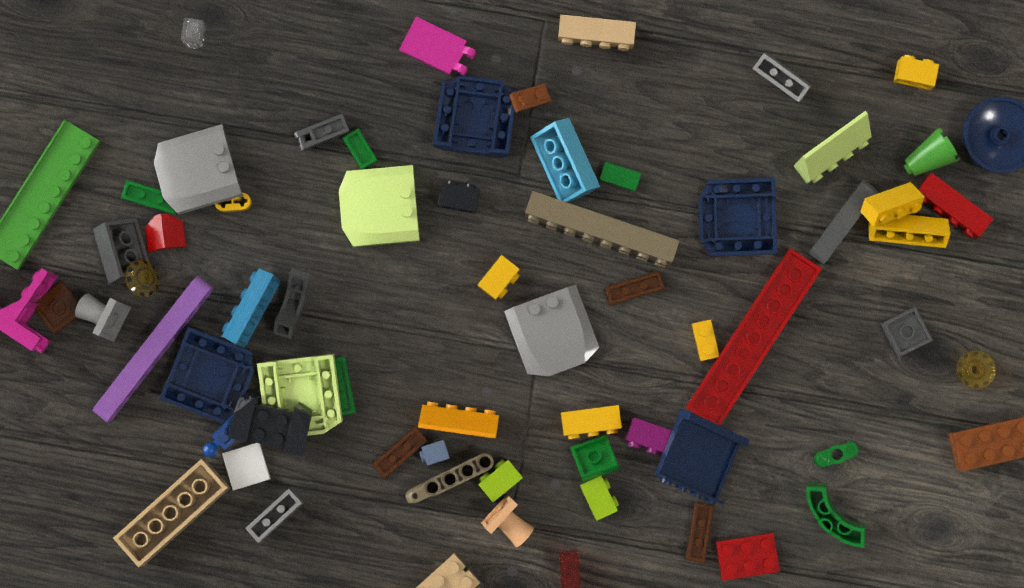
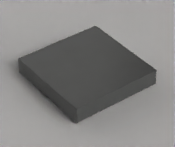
[881,306,933,358]

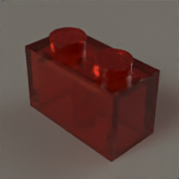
[558,549,581,588]

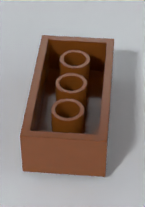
[948,417,1024,471]

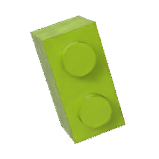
[478,459,523,502]
[580,476,619,521]

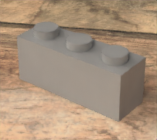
[753,52,812,102]
[245,488,305,543]

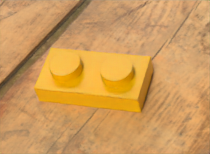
[691,320,719,361]

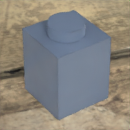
[419,440,450,466]

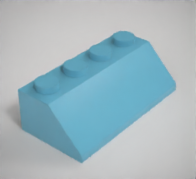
[530,118,600,203]

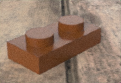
[509,84,551,113]

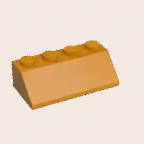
[418,402,499,439]

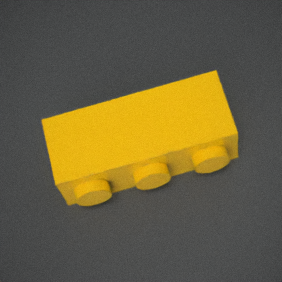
[860,182,925,227]
[561,405,622,439]

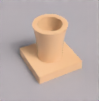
[481,494,534,547]

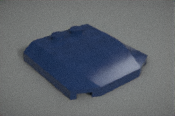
[433,75,517,158]
[699,178,777,257]
[159,327,254,423]

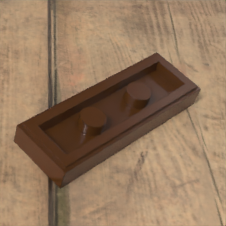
[604,271,665,306]
[372,426,428,479]
[685,502,714,563]

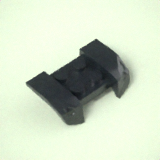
[228,392,312,456]

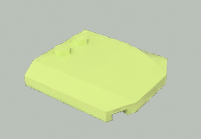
[339,165,420,247]
[257,354,343,436]

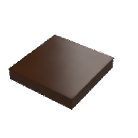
[35,281,78,335]

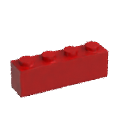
[917,173,993,239]

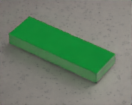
[121,180,177,215]
[335,356,356,416]

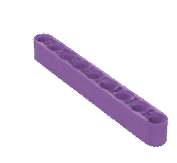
[92,276,214,423]

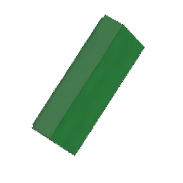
[342,128,378,170]
[599,162,641,192]

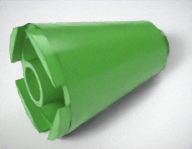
[903,128,960,176]

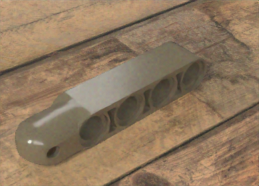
[405,453,494,503]

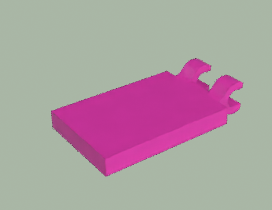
[399,17,476,76]

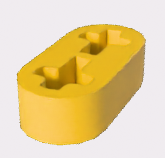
[215,193,252,212]

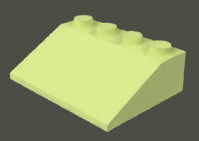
[794,111,872,184]

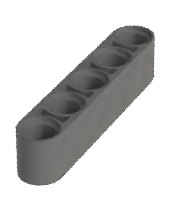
[808,179,879,265]

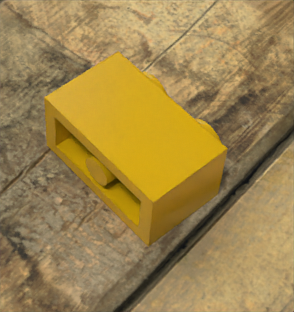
[893,55,939,90]
[478,255,520,301]

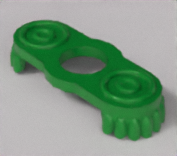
[813,441,859,468]

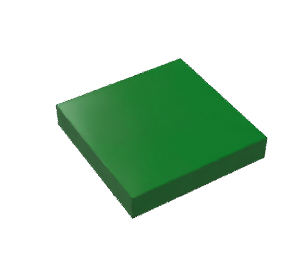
[570,434,619,482]

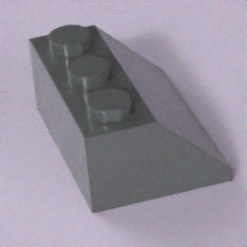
[93,218,152,284]

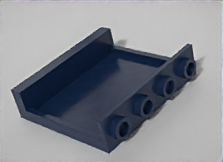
[654,410,749,505]

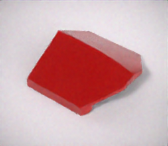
[145,213,187,252]

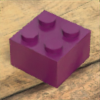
[625,418,672,455]

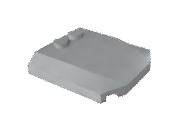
[154,124,243,215]
[504,285,599,377]

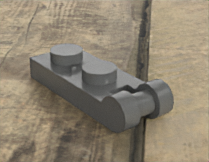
[294,114,350,152]

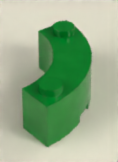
[806,482,866,548]

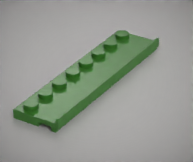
[0,120,101,270]

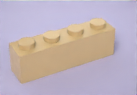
[558,14,636,51]

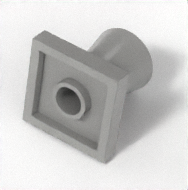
[75,293,131,342]

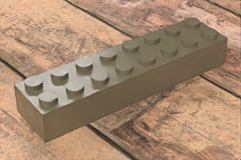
[525,191,679,268]

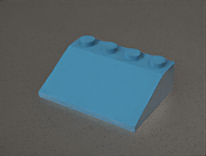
[222,269,281,348]

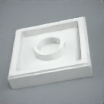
[222,443,271,491]

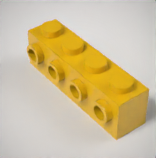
[868,215,950,248]

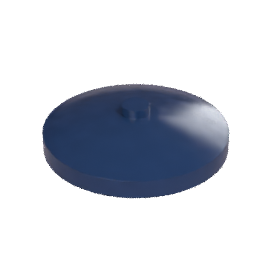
[962,97,1024,174]

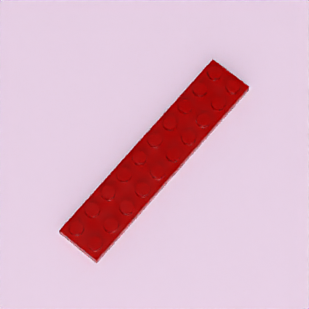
[685,248,822,426]

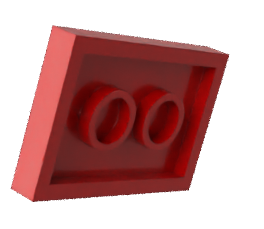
[715,533,780,581]

